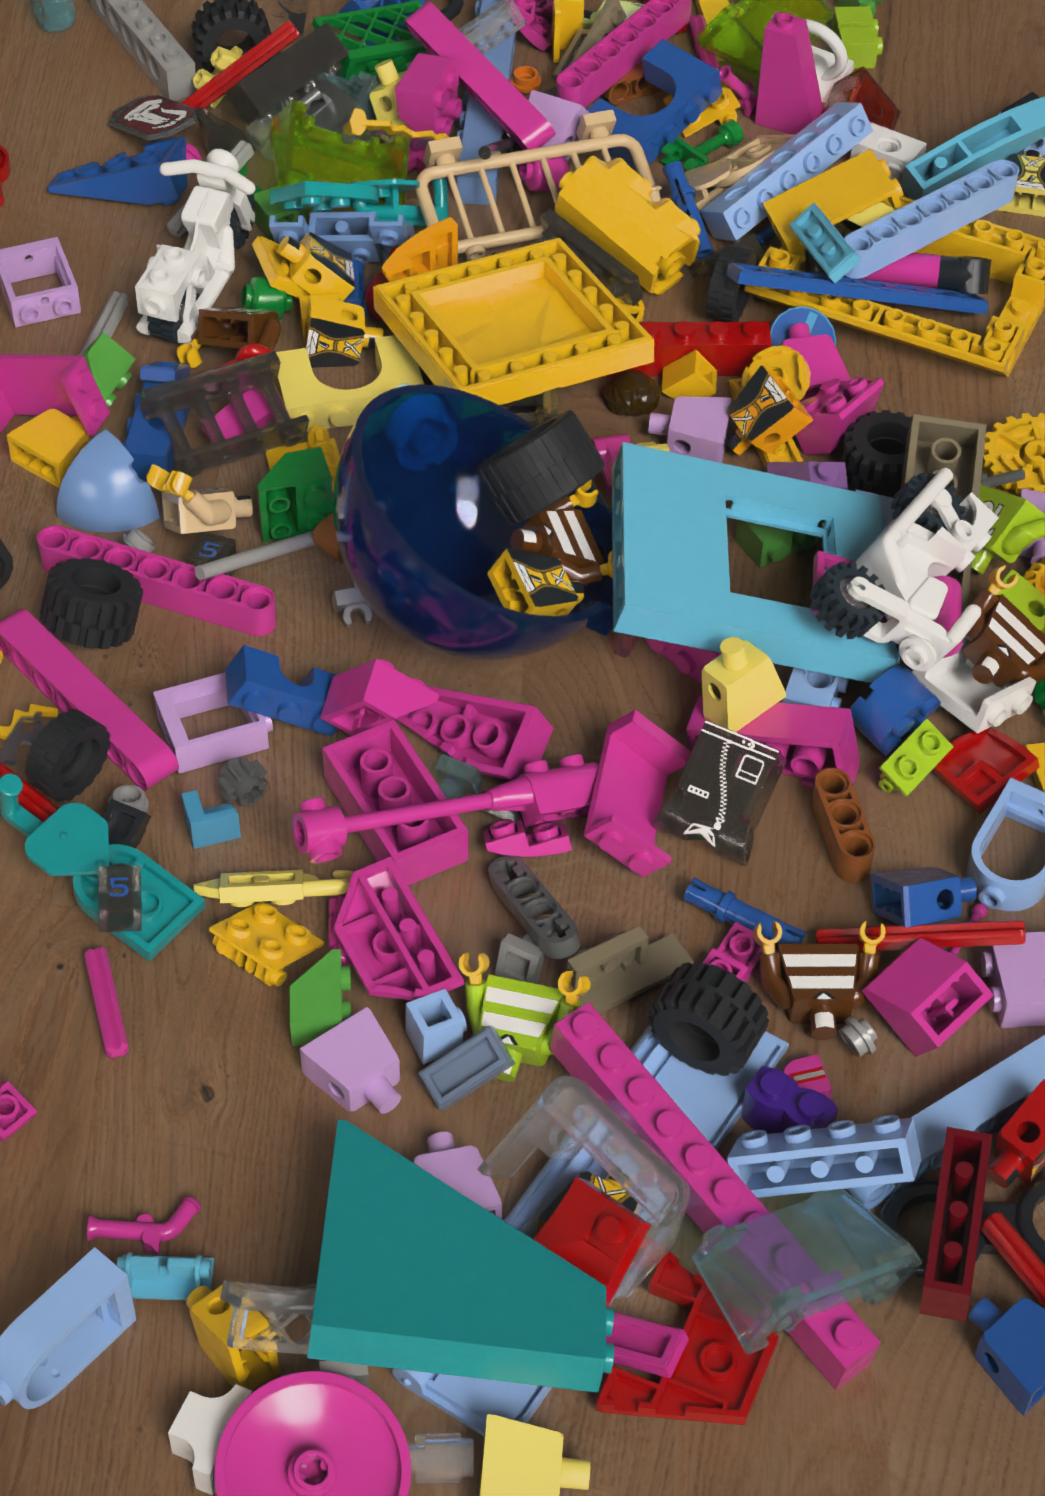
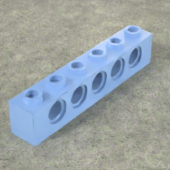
[700,102,873,241]

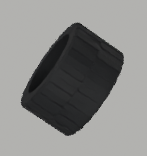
[476,410,605,525]

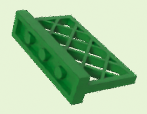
[312,0,431,83]

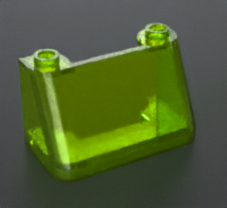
[695,0,835,78]
[269,100,410,211]

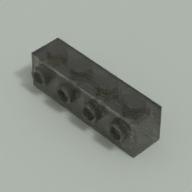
[225,22,349,126]

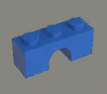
[121,380,190,482]
[225,645,338,736]

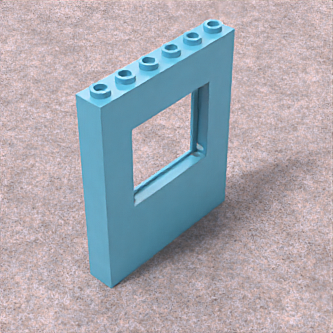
[612,442,900,683]

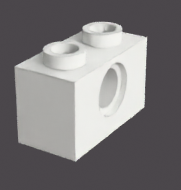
[850,122,927,188]

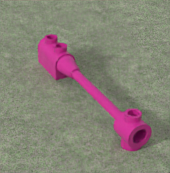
[292,754,599,863]

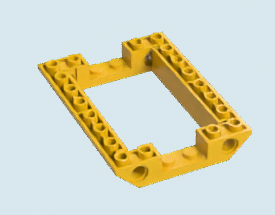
[744,172,1045,377]

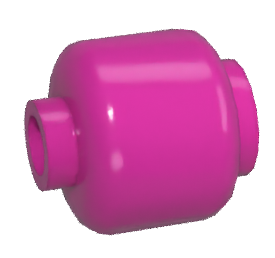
[519,157,569,193]

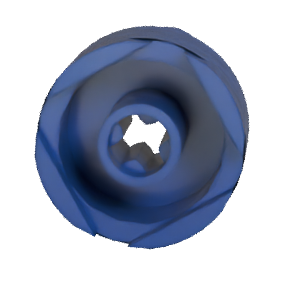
[851,664,941,758]

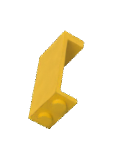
[763,149,904,263]

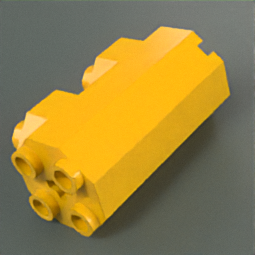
[555,155,701,296]

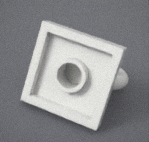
[806,19,854,112]

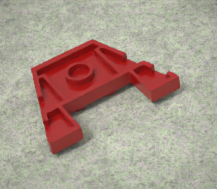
[596,1250,779,1426]

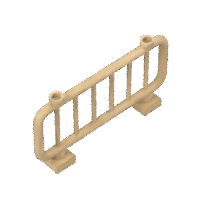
[415,109,656,261]

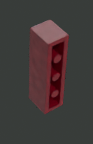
[919,1127,993,1322]

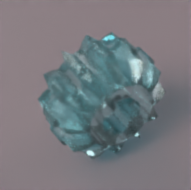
[31,0,75,32]

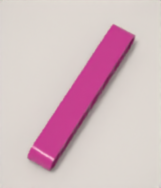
[404,0,556,150]
[556,0,691,108]
[37,525,277,636]
[0,608,179,791]

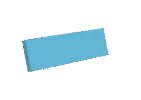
[789,203,861,283]

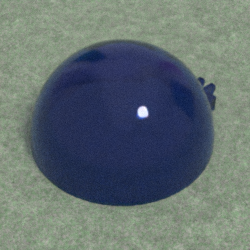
[333,385,613,661]

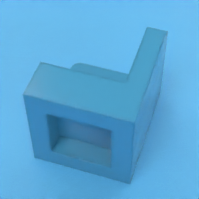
[181,790,241,849]

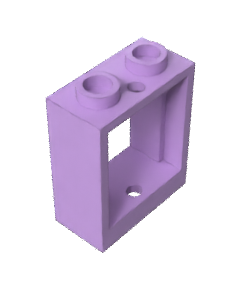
[0,237,81,328]
[153,672,273,774]

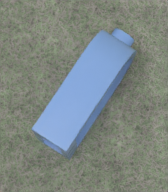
[966,778,1045,911]
[0,1247,137,1409]

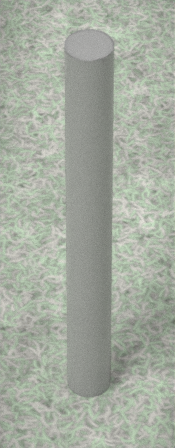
[195,531,316,580]

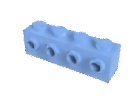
[727,1115,922,1198]

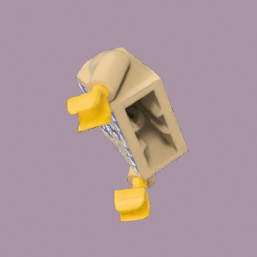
[146,464,253,534]

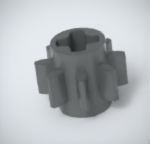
[217,757,268,806]

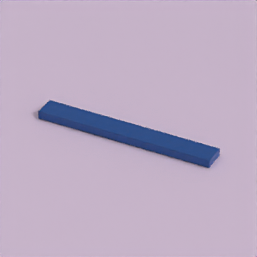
[726,262,989,315]

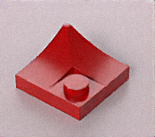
[932,727,1040,814]
[533,1177,651,1307]

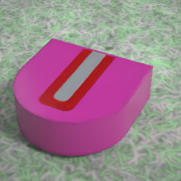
[784,1054,833,1098]

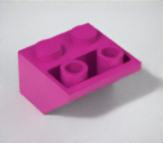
[395,53,462,143]
[796,376,884,455]
[320,658,439,736]
[861,938,994,1057]

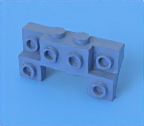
[269,212,415,264]

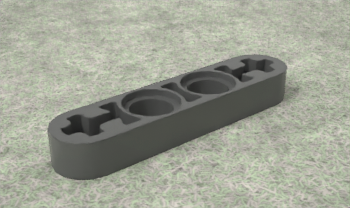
[488,856,580,959]

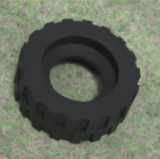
[706,244,757,322]
[25,709,111,802]

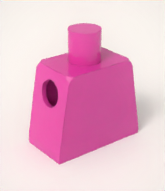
[781,323,851,402]

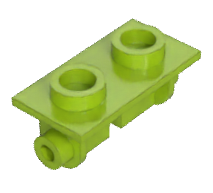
[879,718,953,797]

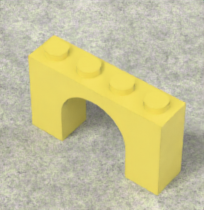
[273,335,425,435]

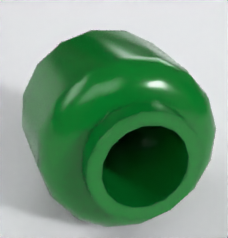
[241,276,293,321]

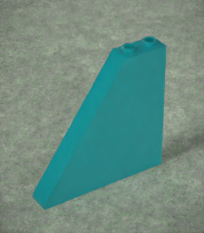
[307,1120,614,1393]

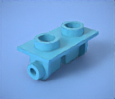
[117,1252,215,1301]

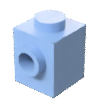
[405,989,467,1065]

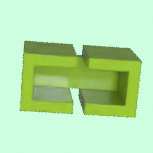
[831,6,883,69]

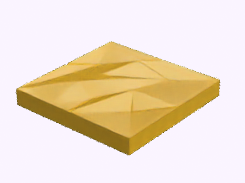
[373,238,654,416]

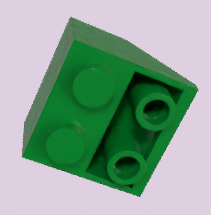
[257,447,333,543]

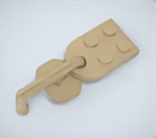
[650,134,796,219]

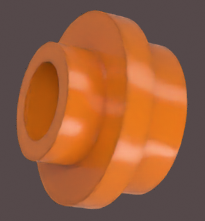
[510,66,541,94]

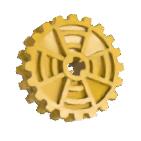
[982,413,1045,497]

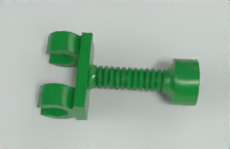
[660,119,744,171]

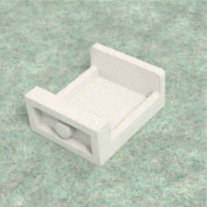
[912,636,1036,734]

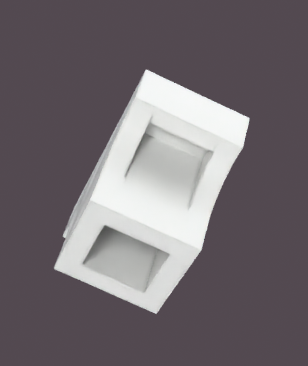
[168,1384,253,1495]

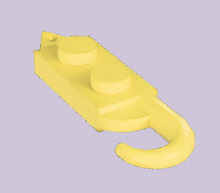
[194,870,353,907]

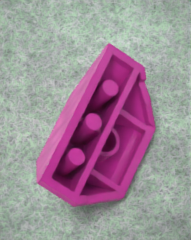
[334,856,464,1000]

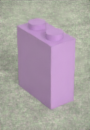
[980,931,1045,1028]

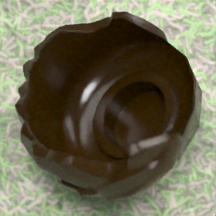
[604,369,661,417]

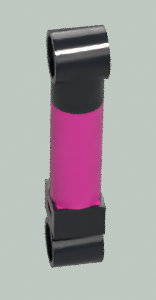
[804,248,992,294]

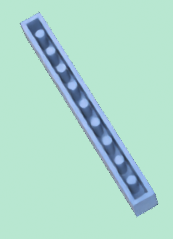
[454,0,517,205]

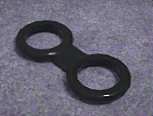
[878,1178,1045,1277]

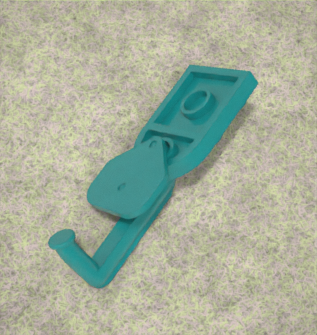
[270,178,449,227]
[0,773,205,962]

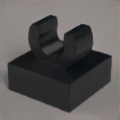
[102,799,151,848]

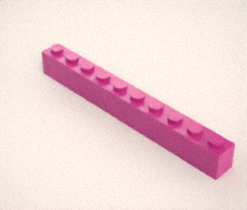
[550,1002,881,1390]

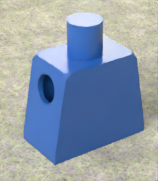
[871,867,977,928]
[968,1297,1045,1416]

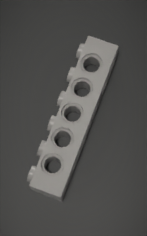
[90,0,197,101]

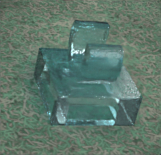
[435,754,483,799]

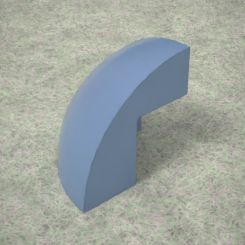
[56,429,160,533]

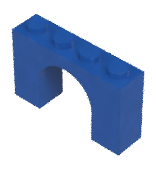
[588,39,722,171]

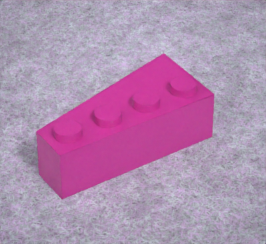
[686,696,861,788]

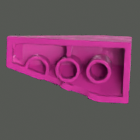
[394,686,554,780]

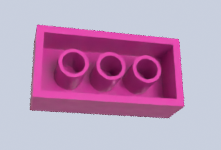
[322,719,468,886]

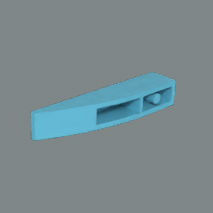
[901,96,1045,200]

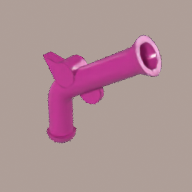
[719,65,758,117]
[87,1196,201,1256]

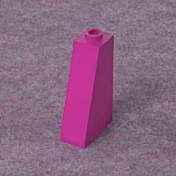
[755,11,824,134]

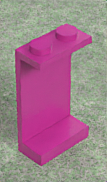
[0,354,110,436]
[584,709,692,878]

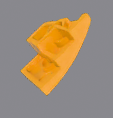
[381,217,458,282]

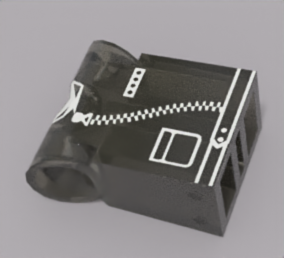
[653,720,787,866]

